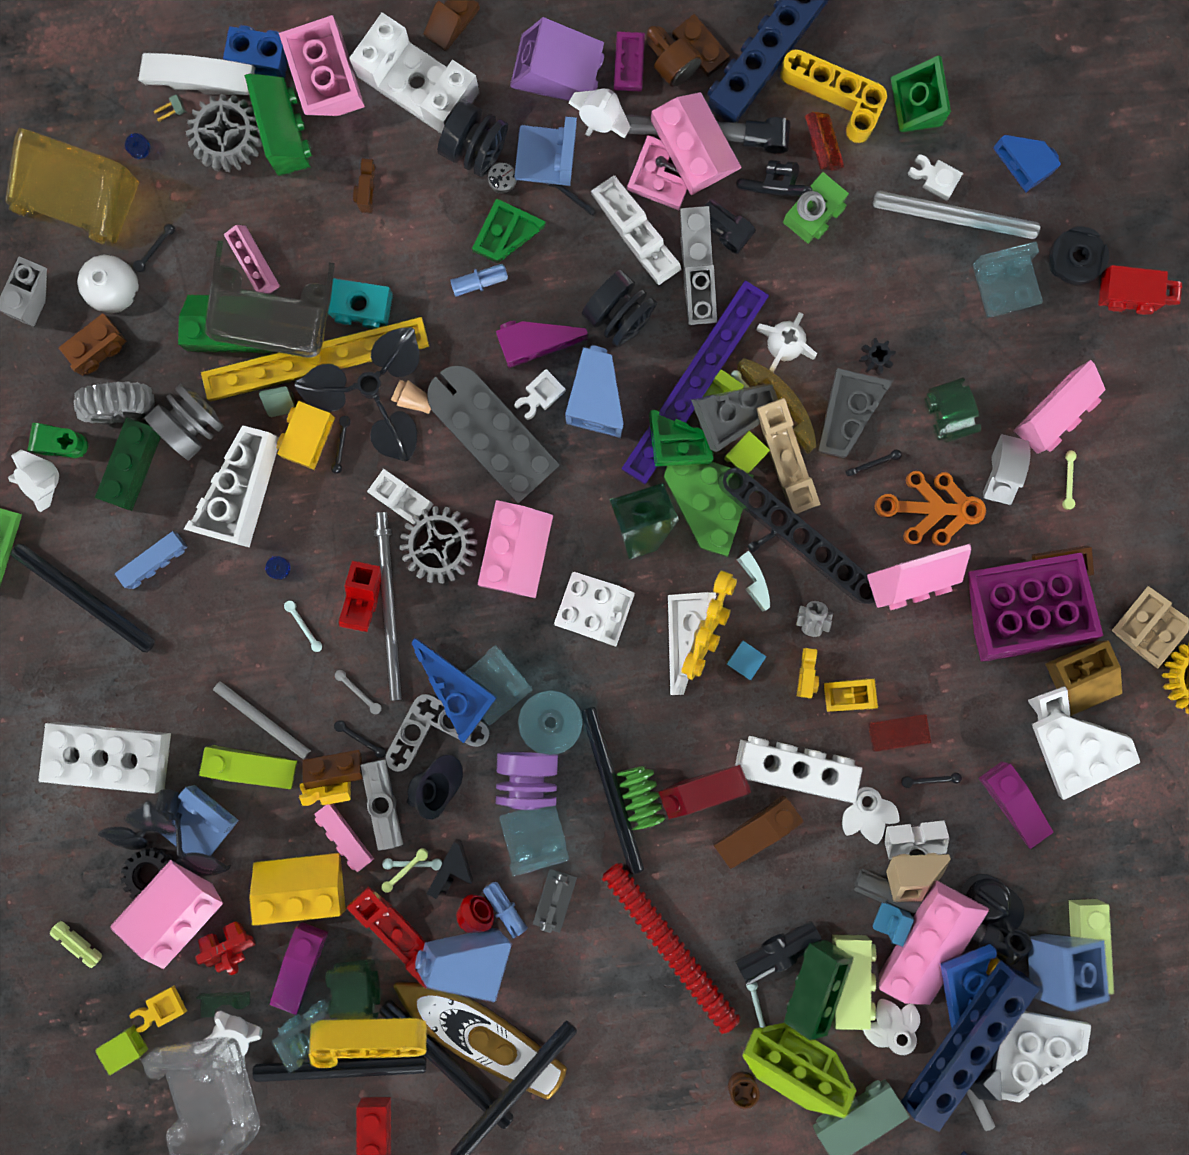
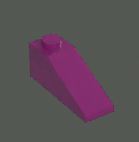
[496,321,588,368]
[979,762,1054,849]
[269,922,329,1015]

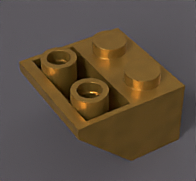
[1045,640,1122,716]

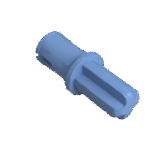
[450,264,508,297]
[483,882,528,938]

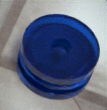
[125,133,150,159]
[265,556,290,580]

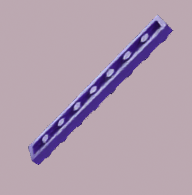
[621,280,769,485]

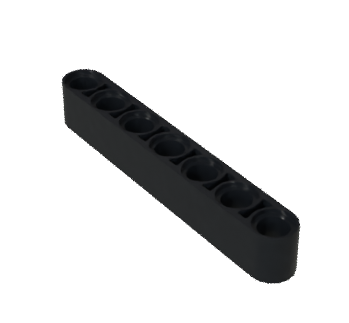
[718,468,875,604]

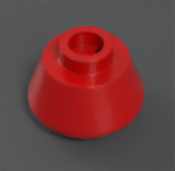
[456,894,494,933]

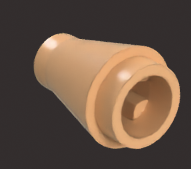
[391,380,431,414]

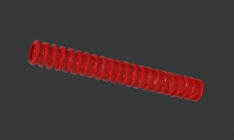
[601,863,741,1034]

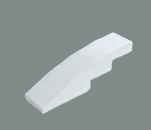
[138,53,255,95]
[591,176,681,285]

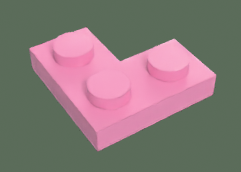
[627,136,687,210]

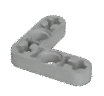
[386,694,490,771]

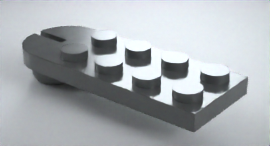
[427,366,559,504]

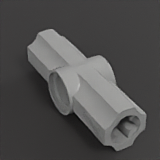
[360,759,403,850]

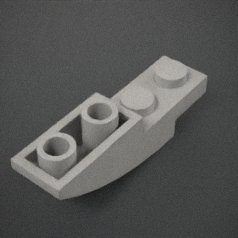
[680,206,717,325]

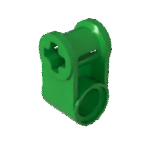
[27,423,88,458]

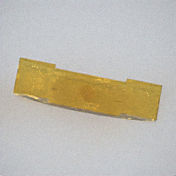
[737,358,816,454]

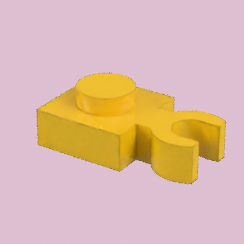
[797,648,819,698]
[299,782,351,806]
[129,985,187,1032]

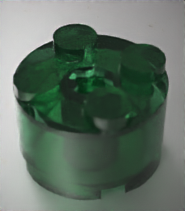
[924,377,981,443]
[326,959,381,1020]

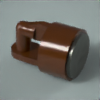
[646,26,702,87]

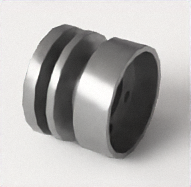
[145,383,224,461]

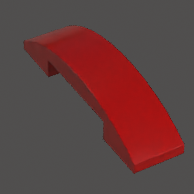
[347,887,427,989]

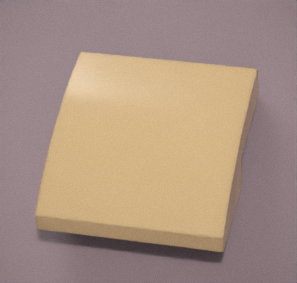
[1112,586,1189,669]

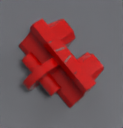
[195,922,256,975]

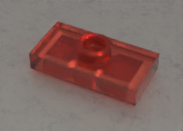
[805,112,844,171]
[868,714,931,752]

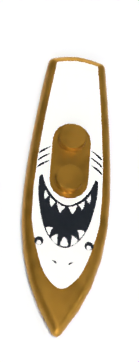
[394,982,567,1100]

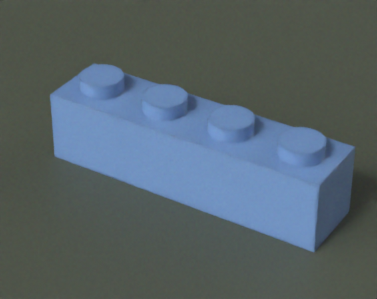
[115,531,187,589]

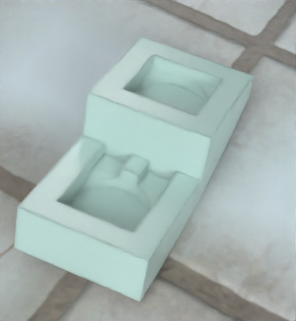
[737,551,770,611]

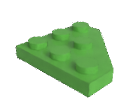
[663,462,754,557]

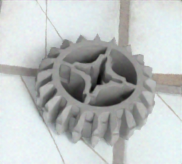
[186,93,263,172]
[74,382,155,424]
[400,506,477,584]

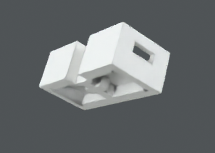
[885,821,949,859]

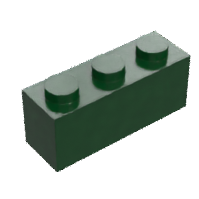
[95,417,161,511]
[784,940,854,1041]

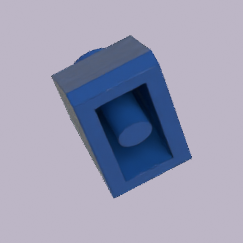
[993,135,1061,192]

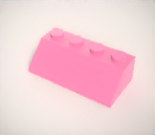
[878,880,989,1005]

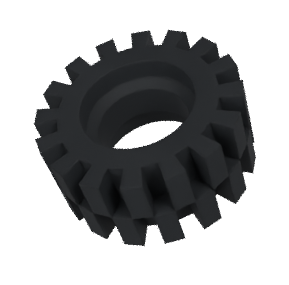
[120,847,176,899]

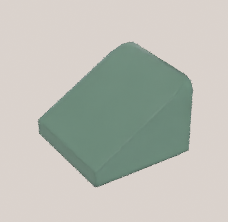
[259,386,296,417]

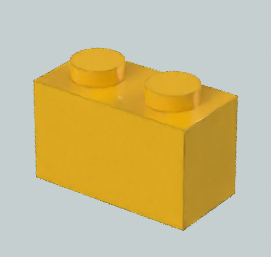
[276,401,335,470]

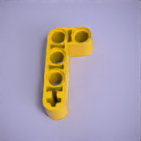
[780,49,887,143]
[309,1019,427,1068]

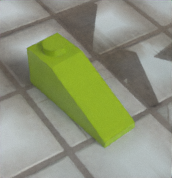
[199,745,297,789]

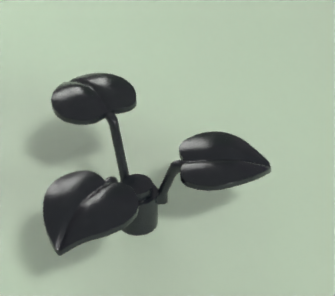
[295,327,419,462]
[98,789,231,876]

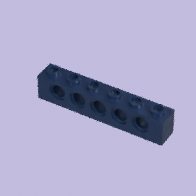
[707,0,829,123]
[901,960,1040,1132]

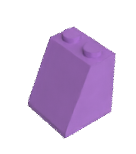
[510,17,604,101]

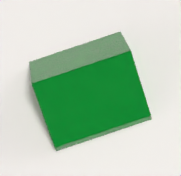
[891,55,951,132]

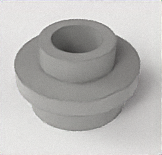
[797,191,825,221]

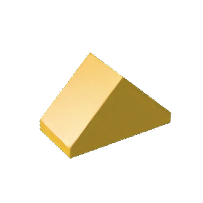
[824,678,878,712]

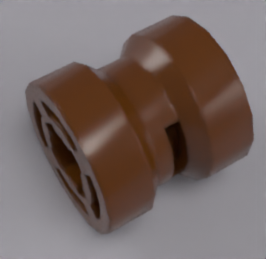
[728,1071,760,1109]

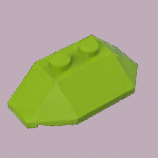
[742,1023,856,1118]

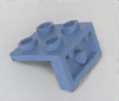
[515,117,577,186]
[160,785,239,856]

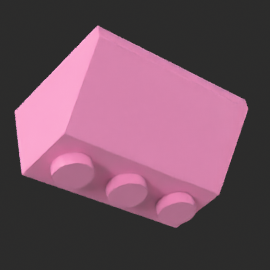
[279,15,365,116]
[651,92,741,195]
[1014,360,1106,454]
[478,500,553,598]
[867,544,971,610]
[110,860,223,969]

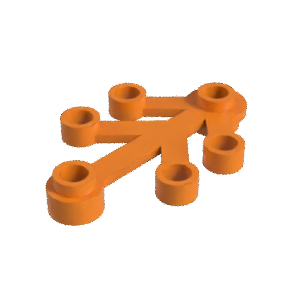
[875,471,986,546]

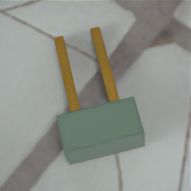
[154,94,186,121]

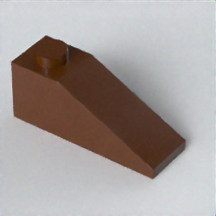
[714,795,804,869]

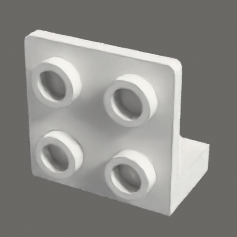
[554,572,635,647]

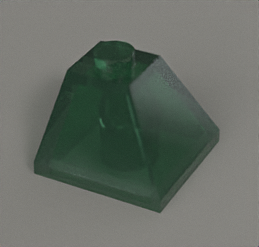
[610,483,679,559]

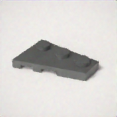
[817,368,893,458]
[691,384,778,451]

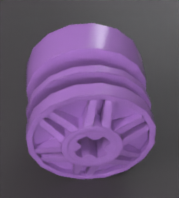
[496,752,558,810]

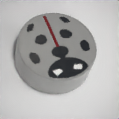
[488,163,517,193]

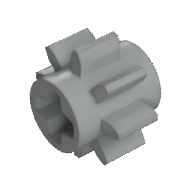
[796,601,833,637]

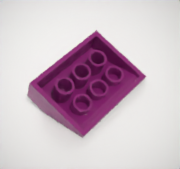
[968,553,1103,662]

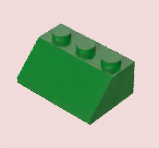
[244,74,312,176]
[178,295,273,353]

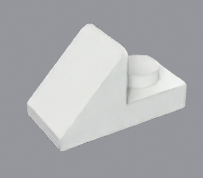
[1028,687,1070,721]

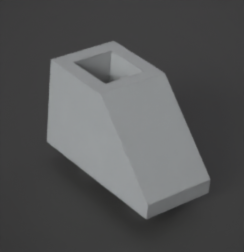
[0,256,47,327]

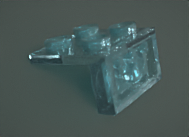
[973,242,1042,318]
[464,645,534,725]
[499,805,570,876]
[272,999,337,1073]

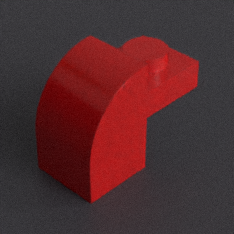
[339,561,381,632]

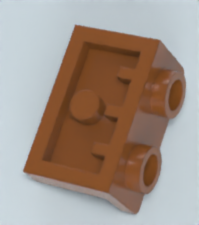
[58,313,127,376]

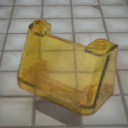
[5,128,139,244]

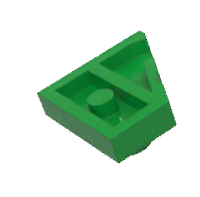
[472,198,546,263]
[649,410,713,466]

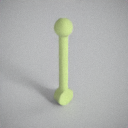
[1062,450,1077,510]
[382,848,428,893]

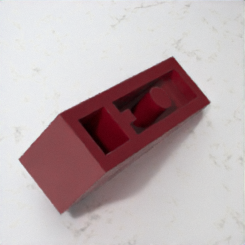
[658,764,751,819]

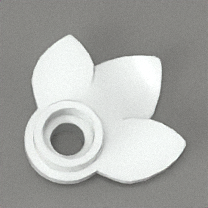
[842,787,899,844]
[863,999,920,1055]

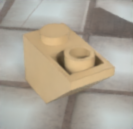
[886,853,951,902]

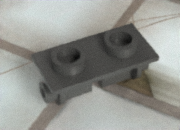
[533,869,577,933]

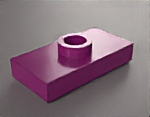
[614,32,645,91]

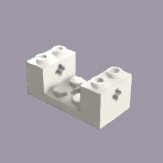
[349,13,479,134]

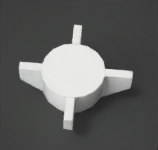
[568,89,631,138]
[756,312,817,374]
[8,450,59,512]
[195,1011,262,1072]

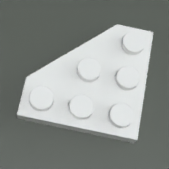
[1032,712,1140,800]
[992,1011,1091,1102]

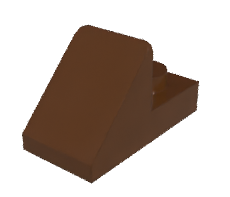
[424,0,480,52]

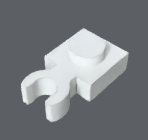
[908,155,963,201]
[515,369,566,420]

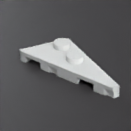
[668,592,716,695]

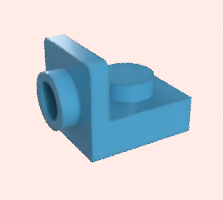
[872,902,914,947]

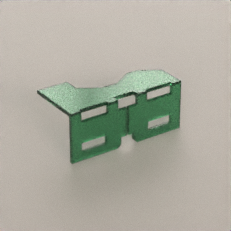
[196,991,250,1017]

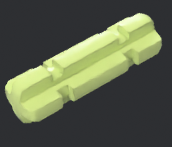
[50,921,102,968]

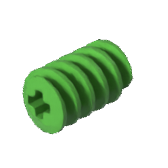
[617,766,665,830]

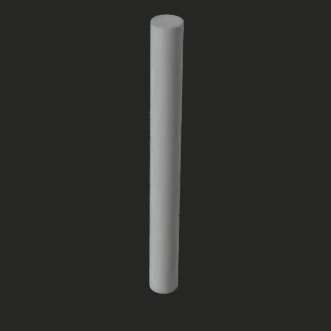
[213,681,311,760]

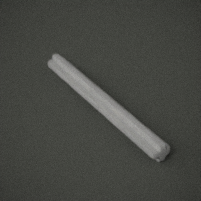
[873,191,1040,239]

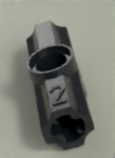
[735,921,822,986]

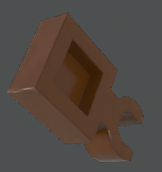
[353,158,376,213]

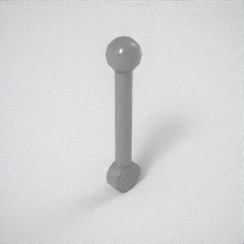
[335,670,382,714]

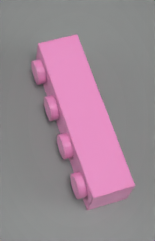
[224,225,280,296]
[314,804,374,872]

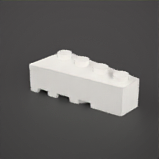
[184,425,279,547]

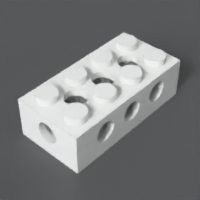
[38,722,171,793]
[735,736,862,803]

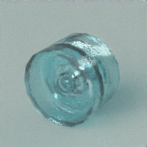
[518,690,583,755]

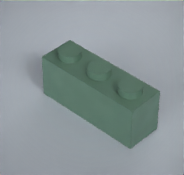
[812,1079,910,1155]

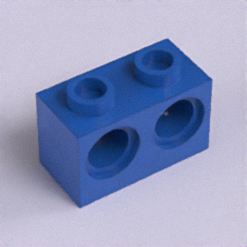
[223,25,288,78]

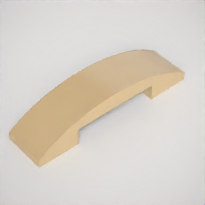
[757,398,820,514]

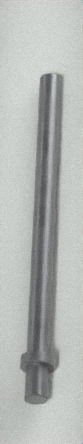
[374,512,402,701]

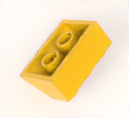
[250,853,346,926]

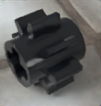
[859,338,896,375]

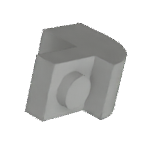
[983,434,1031,505]

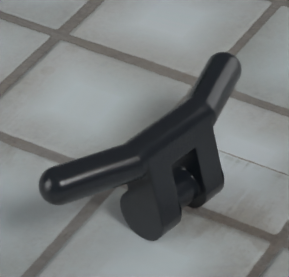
[736,160,813,197]

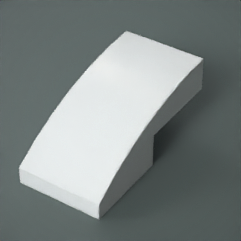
[367,469,434,525]

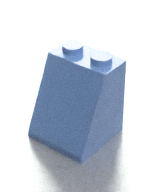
[565,346,623,438]
[415,928,511,1002]
[1027,934,1109,1011]

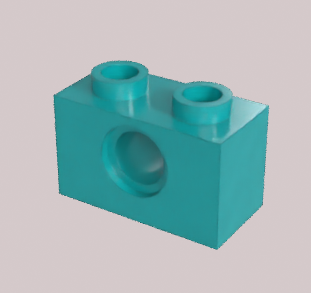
[327,278,393,329]

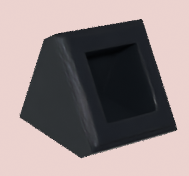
[970,1069,1002,1101]

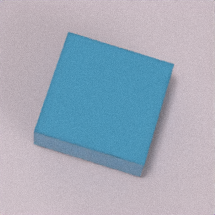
[727,641,766,680]

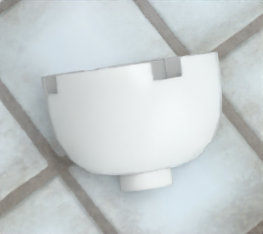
[77,255,139,314]

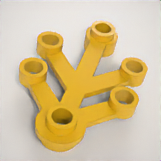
[681,570,737,680]

